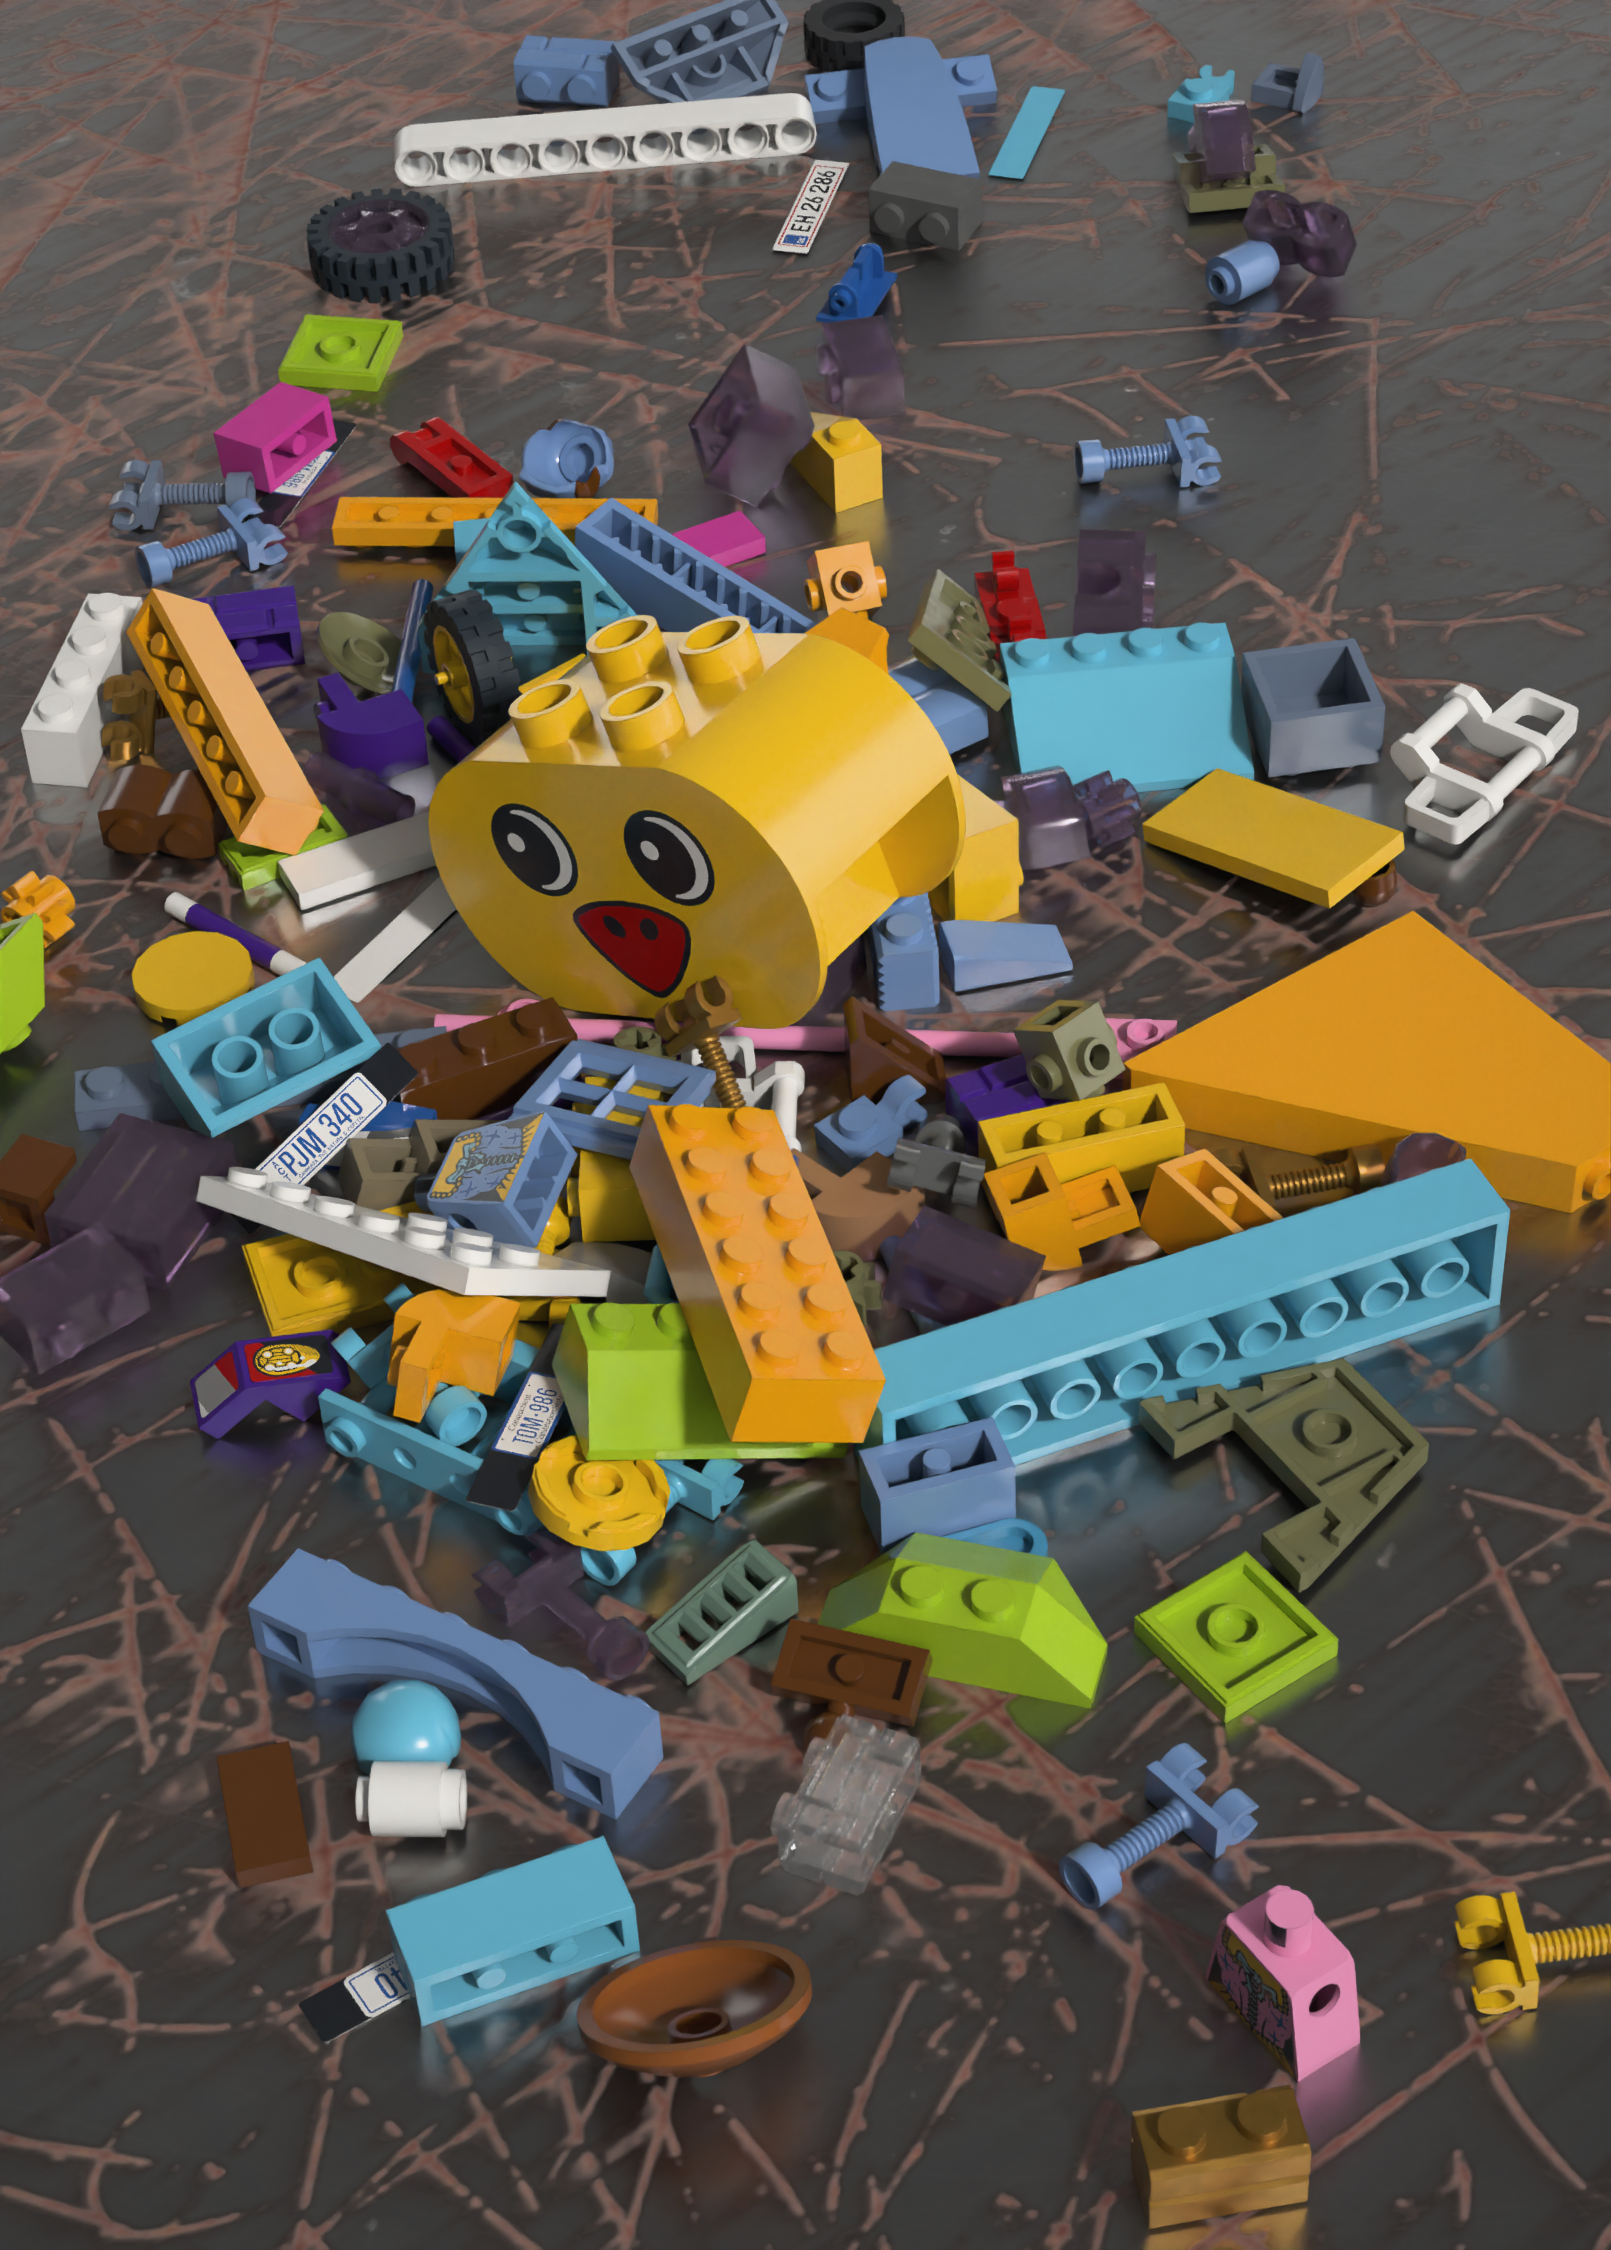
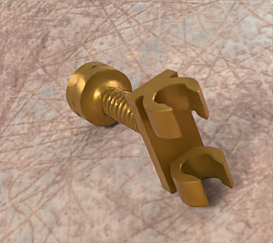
[102,669,171,760]
[654,975,748,1108]
[1211,1143,1386,1211]

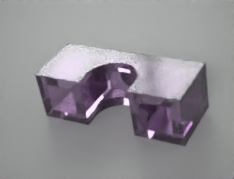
[1073,530,1156,637]

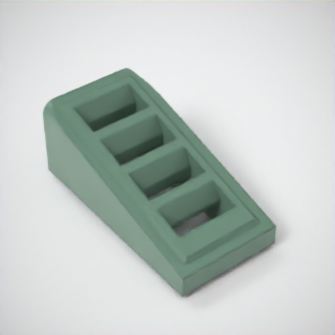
[642,1539,799,1686]

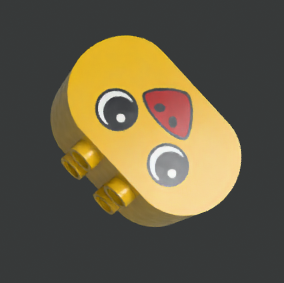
[428,615,966,1029]

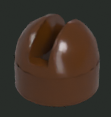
[1351,859,1397,906]

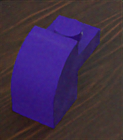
[314,672,429,779]

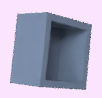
[1241,638,1386,777]

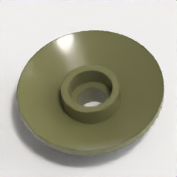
[316,612,418,694]

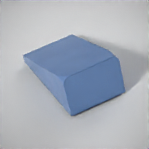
[939,920,1073,992]

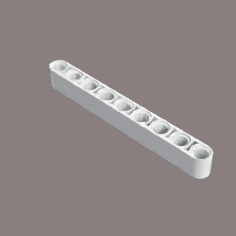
[394,93,817,187]

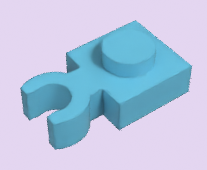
[1167,65,1235,126]

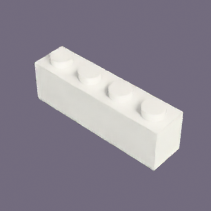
[21,593,144,788]

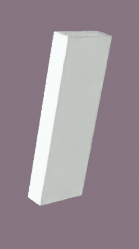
[278,811,436,910]

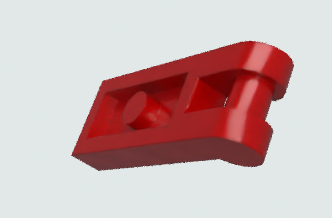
[390,416,514,498]

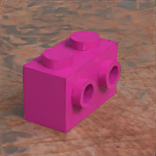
[213,382,337,493]

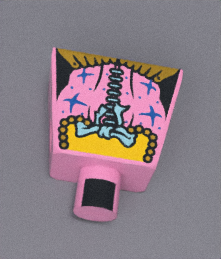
[1206,1885,1360,2082]

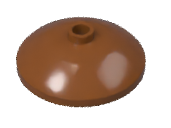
[577,1940,813,2078]

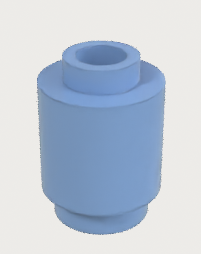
[1205,240,1280,305]

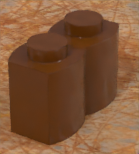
[97,765,228,859]

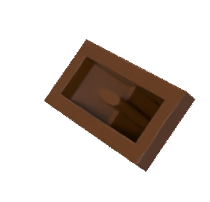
[843,996,947,1105]

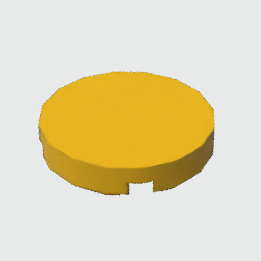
[131,931,255,1026]
[528,1435,670,1551]

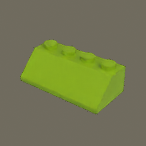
[552,1303,848,1461]

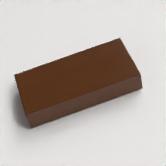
[216,1741,313,1888]

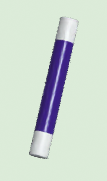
[164,892,306,976]

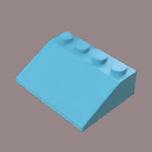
[1000,622,1254,803]

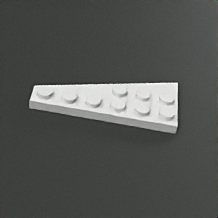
[196,1167,611,1297]

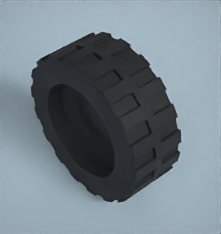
[803,0,905,73]

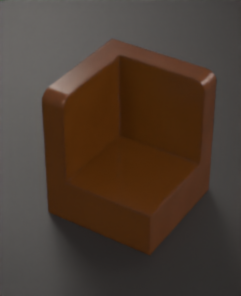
[0,1134,77,1246]

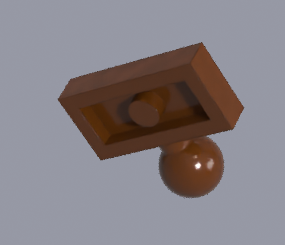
[770,1619,933,1769]

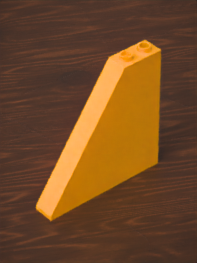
[1123,911,1611,1213]

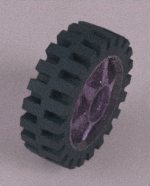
[307,188,455,303]

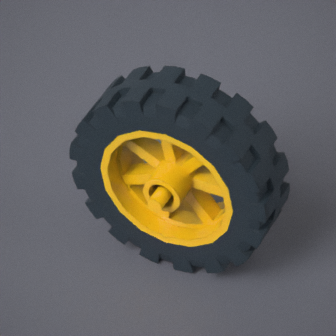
[423,589,522,748]

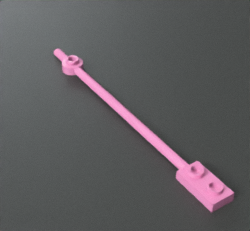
[434,999,1177,1079]

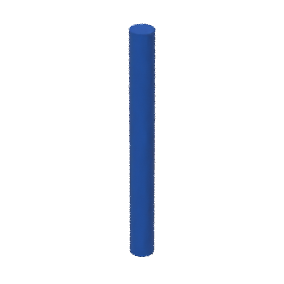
[391,579,433,703]

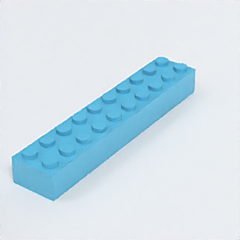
[853,1158,1510,1466]

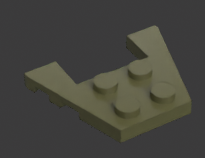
[1138,1358,1429,1593]

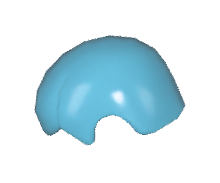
[350,1679,461,1776]

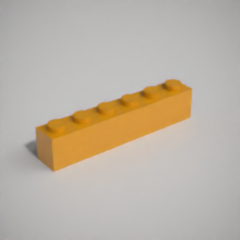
[126,588,324,855]

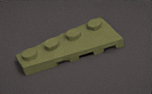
[907,569,1012,712]

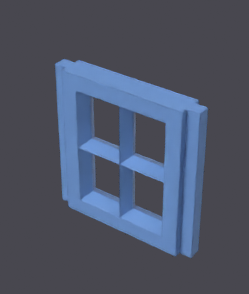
[507,1039,716,1160]

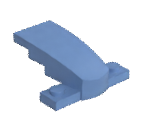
[804,37,997,179]

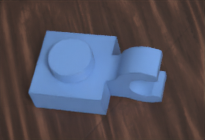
[814,1075,928,1172]

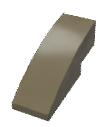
[338,1119,504,1211]

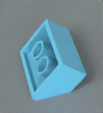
[151,957,381,1138]

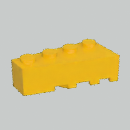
[928,774,1023,922]

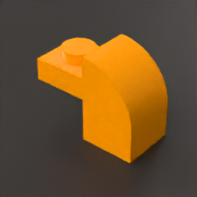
[984,1152,1140,1271]
[387,1289,521,1423]

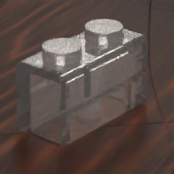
[771,1714,921,1896]

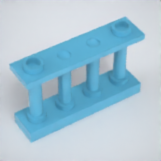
[318,1294,576,1546]

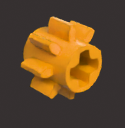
[0,871,75,949]

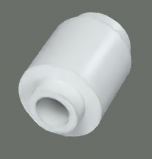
[356,1761,467,1837]

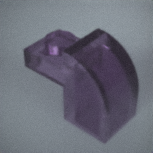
[1187,99,1256,183]
[994,765,1091,870]

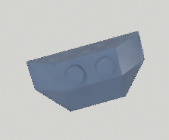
[611,0,789,104]

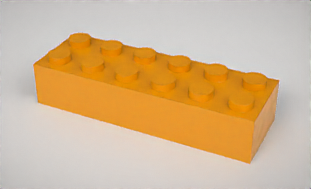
[629,1104,886,1443]

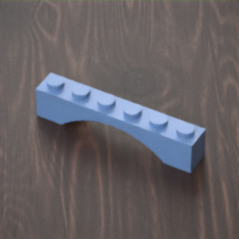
[248,1548,664,1820]

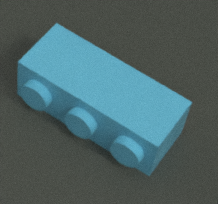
[386,1836,640,2027]

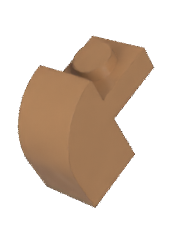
[791,1148,926,1263]

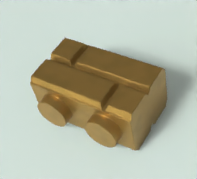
[1130,2085,1312,2229]

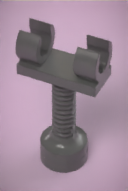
[886,1114,986,1209]

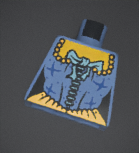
[414,1110,577,1248]

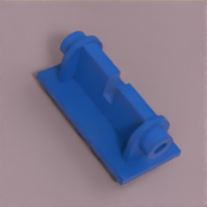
[816,243,897,329]

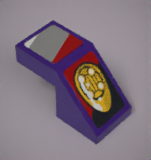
[190,1329,351,1439]

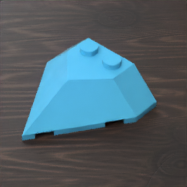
[418,481,637,673]

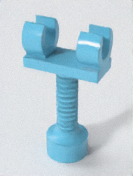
[331,1283,487,1446]
[575,1459,744,1586]

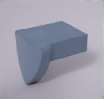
[1251,53,1324,113]

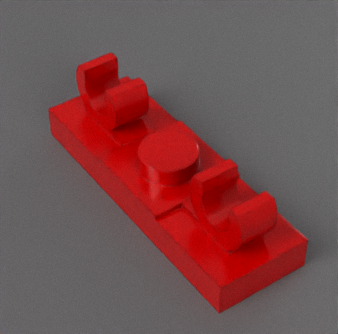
[974,550,1047,664]

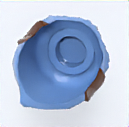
[519,418,614,498]

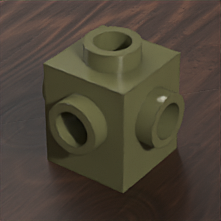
[1013,999,1126,1102]

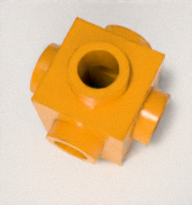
[804,541,887,623]

